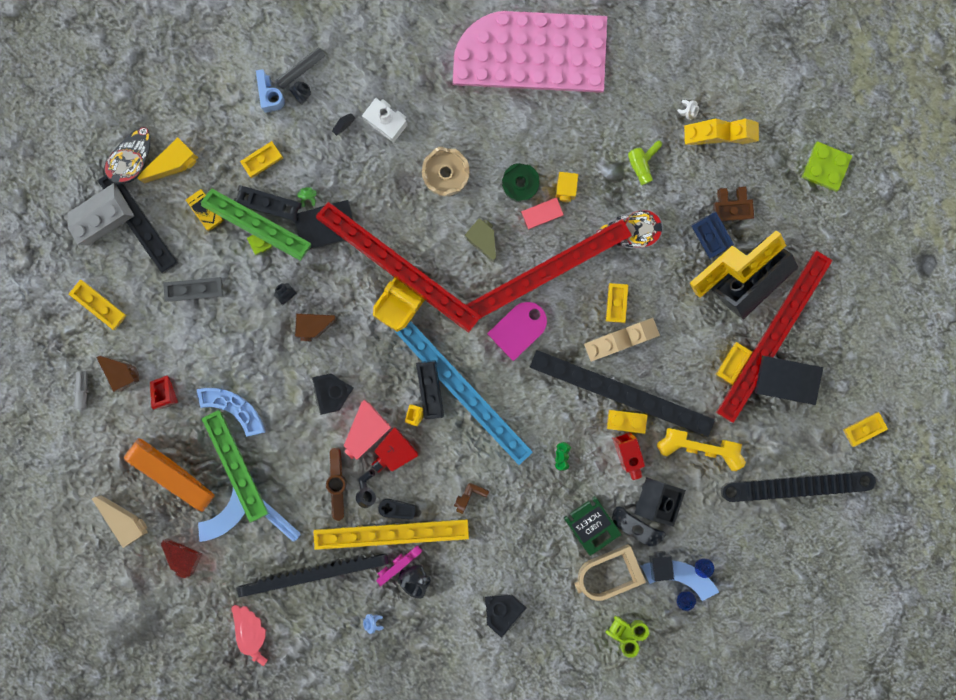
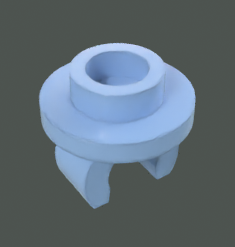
[363,614,383,634]

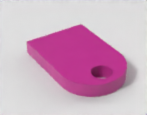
[487,302,547,361]

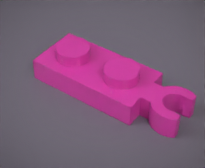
[376,545,422,586]

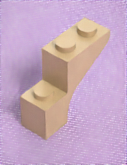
[584,318,660,361]

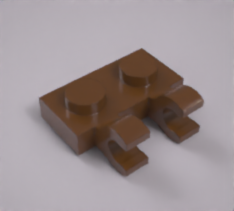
[713,186,754,222]

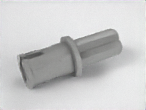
[73,371,89,409]

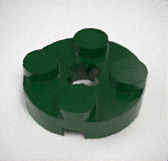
[502,163,540,202]

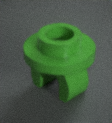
[297,187,317,207]

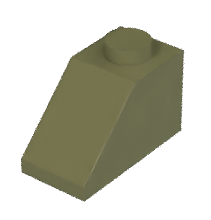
[464,218,496,262]

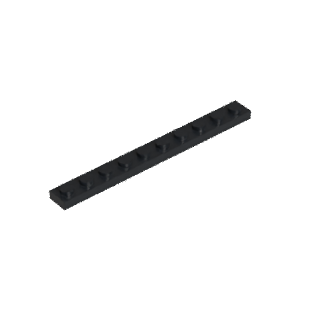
[529,350,715,437]

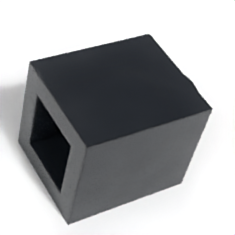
[649,551,674,582]

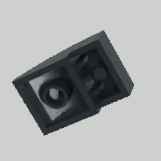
[755,356,823,405]

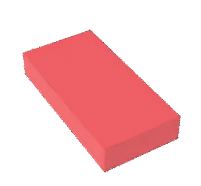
[521,197,564,230]

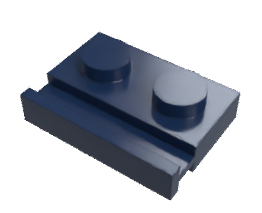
[690,211,734,259]

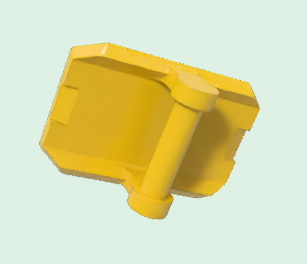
[373,277,425,332]

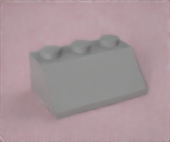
[68,183,134,246]

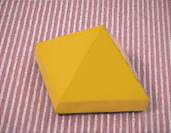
[405,404,424,427]

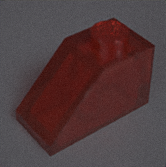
[161,538,203,578]

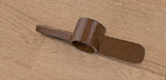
[326,448,347,521]

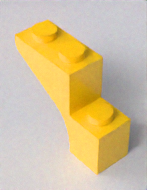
[684,118,759,145]

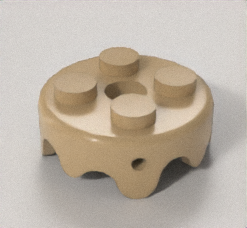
[422,147,469,196]

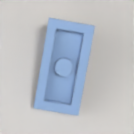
[256,69,285,113]

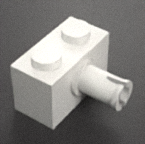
[362,98,407,143]

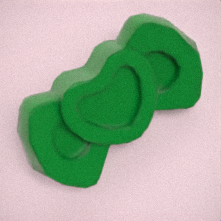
[555,442,571,471]

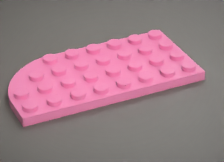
[453,11,607,93]

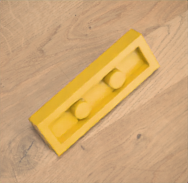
[68,279,127,330]

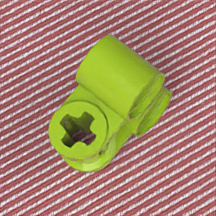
[605,615,649,658]

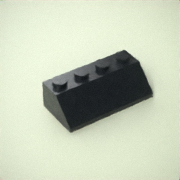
[711,238,798,320]

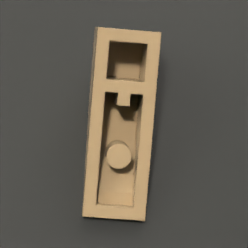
[92,495,148,548]

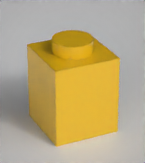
[555,172,578,202]

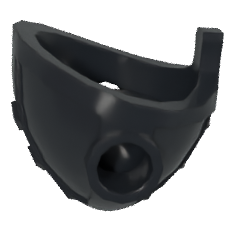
[398,564,431,599]

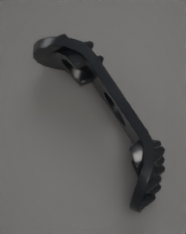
[612,506,666,546]

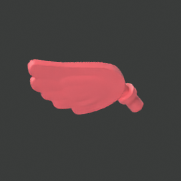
[231,605,268,666]

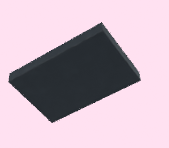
[295,200,354,250]

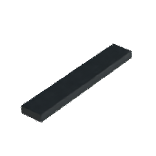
[97,175,178,274]

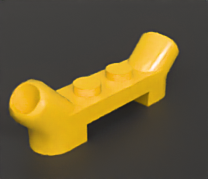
[657,428,746,471]

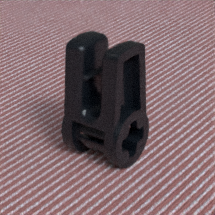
[378,498,416,520]

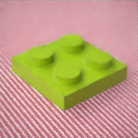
[801,141,852,192]

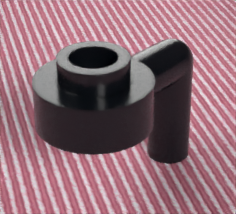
[355,469,376,508]

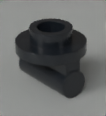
[289,81,311,105]
[274,283,297,305]

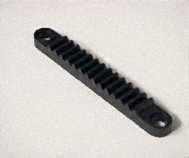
[721,471,876,502]
[236,553,389,597]

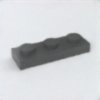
[163,277,224,302]

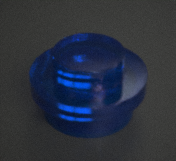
[676,591,696,611]

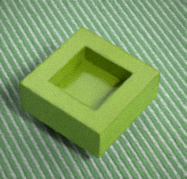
[247,235,273,256]

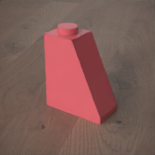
[344,400,392,460]

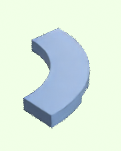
[196,388,266,437]
[198,478,254,542]
[641,560,719,601]

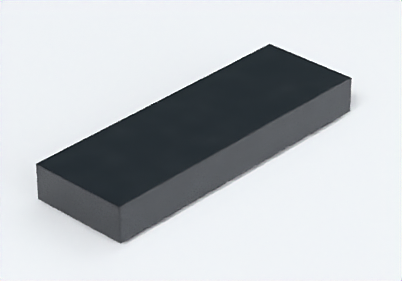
[416,360,444,420]

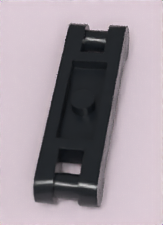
[234,185,302,222]

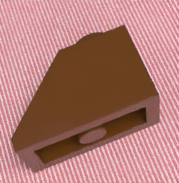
[295,314,337,342]
[96,356,140,392]

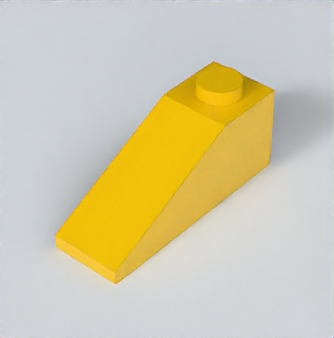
[138,137,198,184]

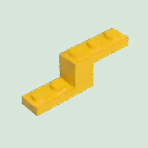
[689,231,786,298]

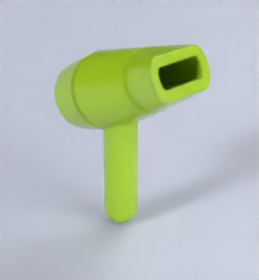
[628,140,663,186]

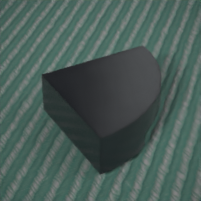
[332,113,355,136]

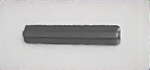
[276,47,325,89]

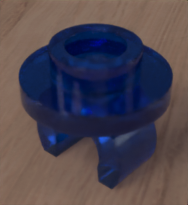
[695,558,714,578]

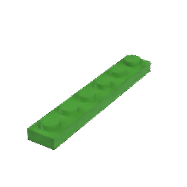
[201,189,311,261]
[201,410,269,523]

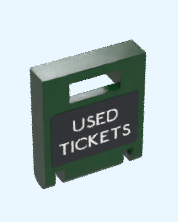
[563,496,622,556]

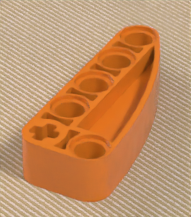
[124,438,215,512]

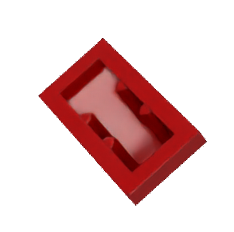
[150,375,178,410]

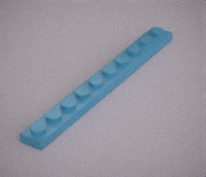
[394,321,533,465]

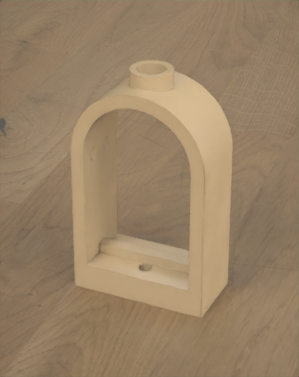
[574,544,646,601]

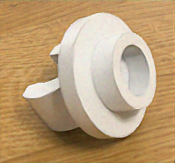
[678,100,699,120]

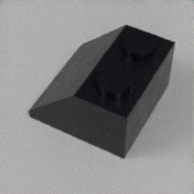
[634,477,686,527]

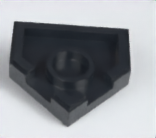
[312,373,354,415]
[485,595,527,638]

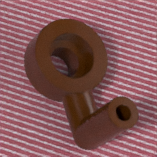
[454,483,490,514]

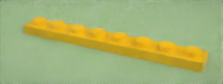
[313,519,469,550]

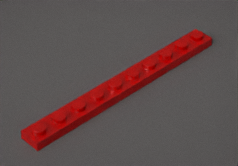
[316,202,481,333]
[466,219,632,319]
[716,250,833,423]

